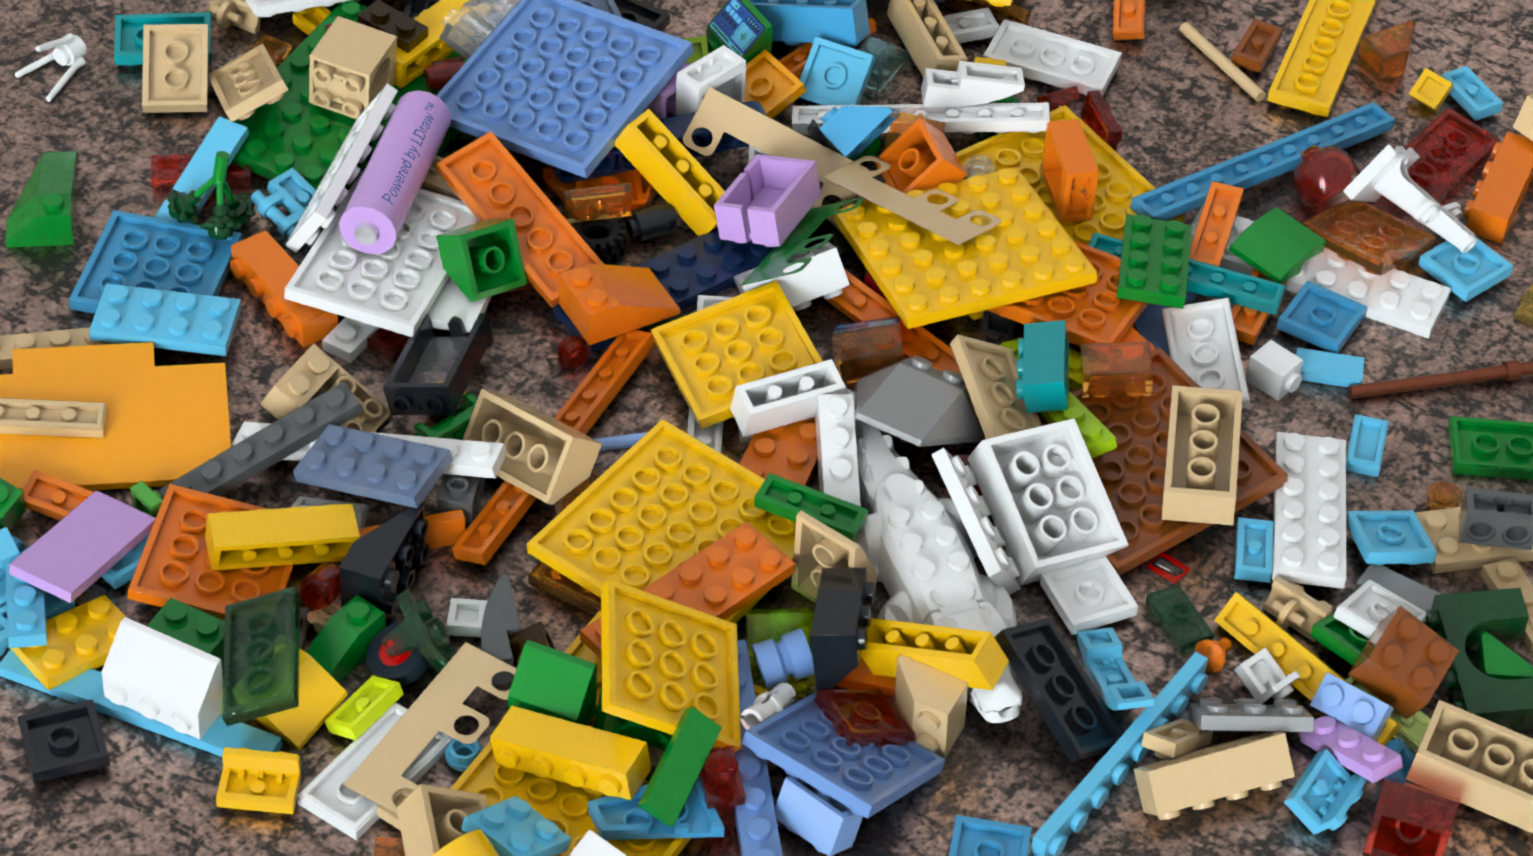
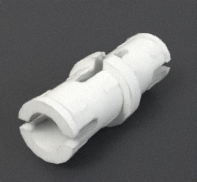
[741,682,796,730]

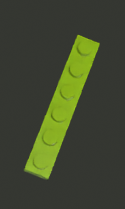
[1000,338,1117,458]

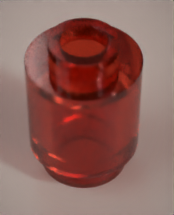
[424,56,466,93]
[299,562,341,609]

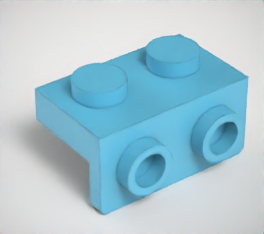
[1284,749,1367,835]

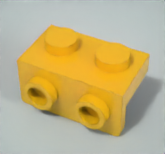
[216,747,301,814]

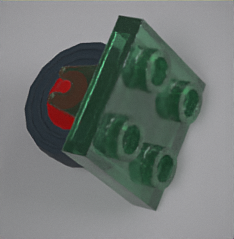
[366,589,456,687]

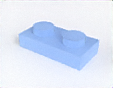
[1310,672,1394,741]

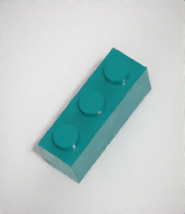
[1016,320,1069,413]

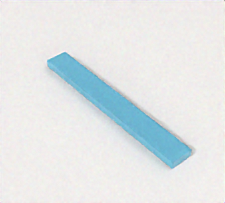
[0,649,283,757]

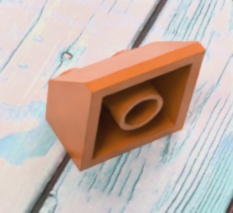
[874,117,968,194]

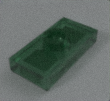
[1146,584,1214,653]

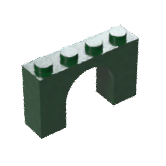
[1426,588,1533,731]

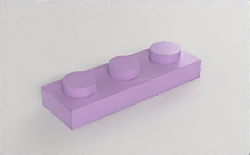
[1299,715,1403,783]

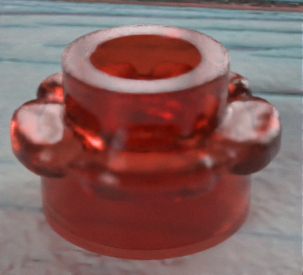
[557,335,589,368]

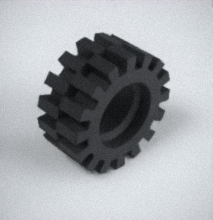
[570,208,627,265]

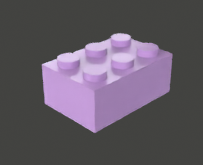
[714,154,821,247]

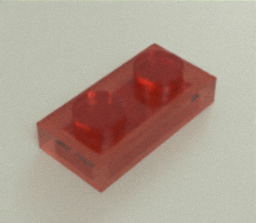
[1081,91,1122,151]

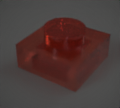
[1036,86,1080,110]

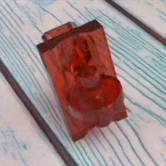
[699,746,746,816]

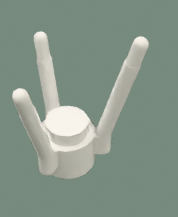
[15,33,87,102]

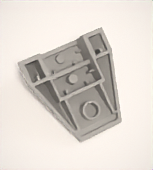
[855,356,985,447]

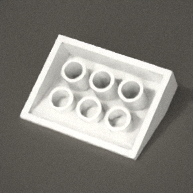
[967,419,1129,586]

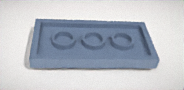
[293,424,453,508]

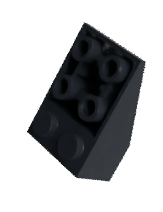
[339,503,429,623]

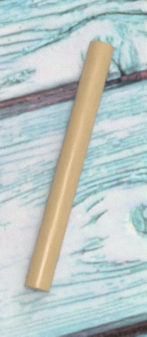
[1179,22,1266,102]

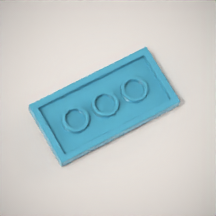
[89,283,241,356]

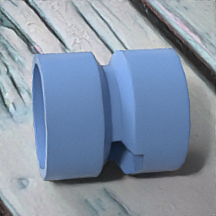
[752,628,815,690]

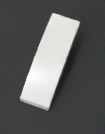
[921,61,1025,108]

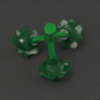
[166,151,256,240]

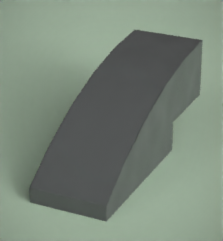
[481,574,521,685]

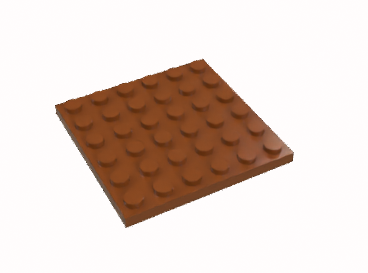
[1037,347,1288,576]

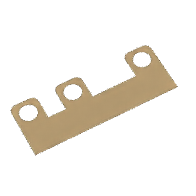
[683,87,869,223]
[822,156,1001,245]
[343,642,517,814]

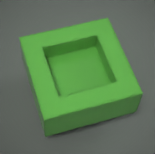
[130,481,163,518]

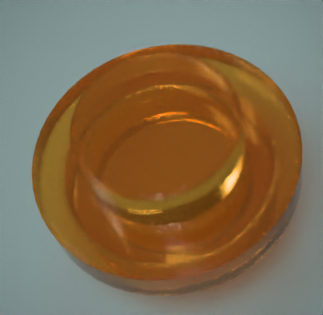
[1426,481,1462,510]

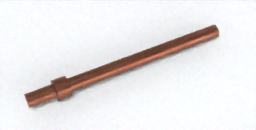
[1348,360,1533,399]

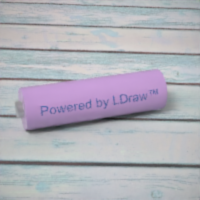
[339,90,451,254]

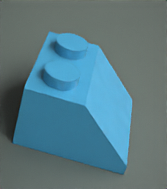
[819,106,901,159]

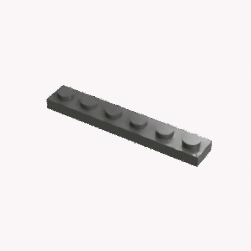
[159,381,363,498]

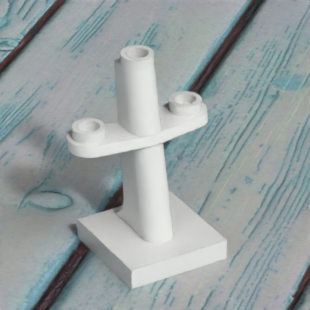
[1343,145,1478,253]

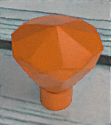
[1193,637,1232,673]

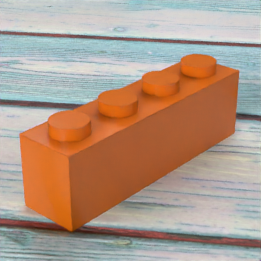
[1463,131,1533,244]
[229,230,338,348]

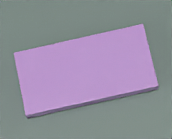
[9,490,156,603]

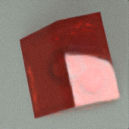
[1363,776,1461,856]

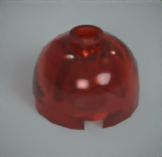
[1293,145,1360,207]

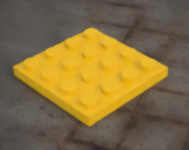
[650,280,823,429]
[601,579,741,755]

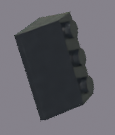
[810,568,875,695]

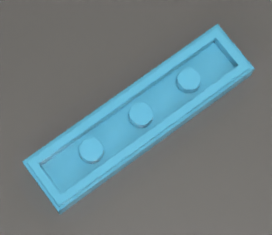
[155,116,249,224]

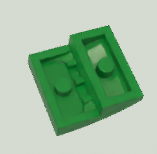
[1229,207,1326,284]

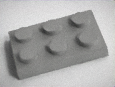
[1189,698,1314,732]

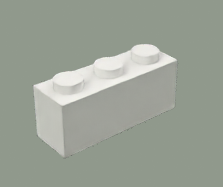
[730,359,846,437]

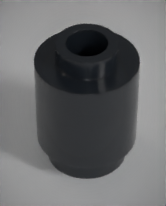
[625,202,677,242]

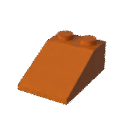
[558,263,680,346]

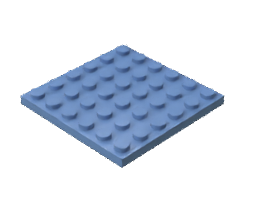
[436,0,694,179]

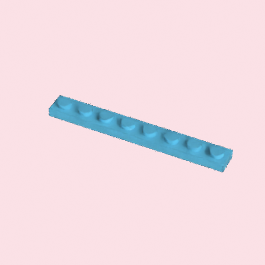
[1030,652,1208,856]

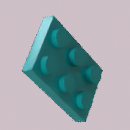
[114,12,211,66]

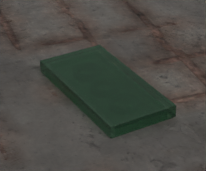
[222,586,300,726]

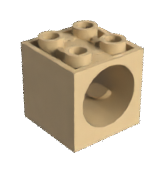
[309,16,397,119]

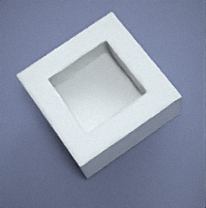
[446,598,487,637]

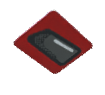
[1147,552,1190,584]

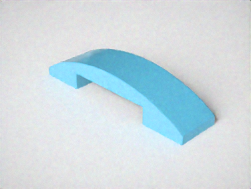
[1077,627,1154,711]

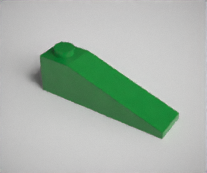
[5,151,77,248]

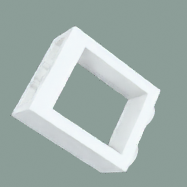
[676,45,746,116]

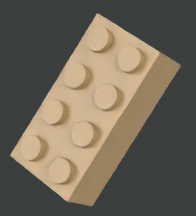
[1161,385,1243,525]
[1406,700,1533,833]

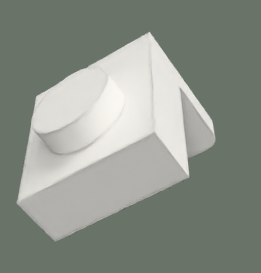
[1234,648,1300,705]

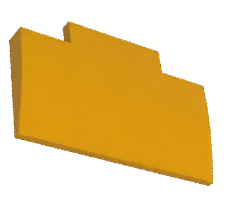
[0,342,231,491]

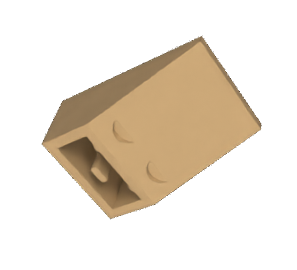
[260,344,391,432]

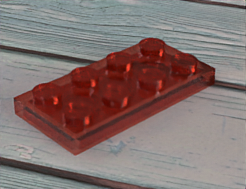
[1404,107,1501,203]

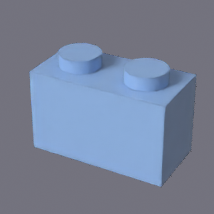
[775,776,863,856]

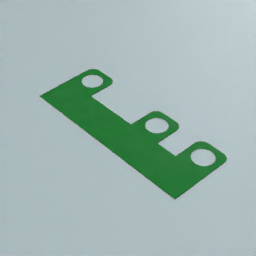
[740,197,865,286]

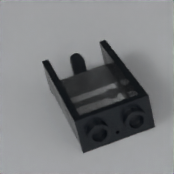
[383,313,494,415]

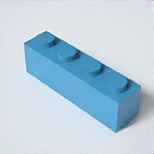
[750,0,870,48]

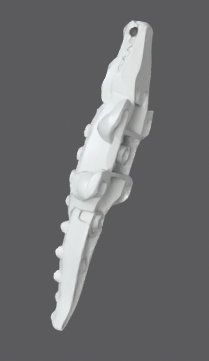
[844,387,1023,723]

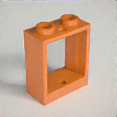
[1041,119,1099,223]

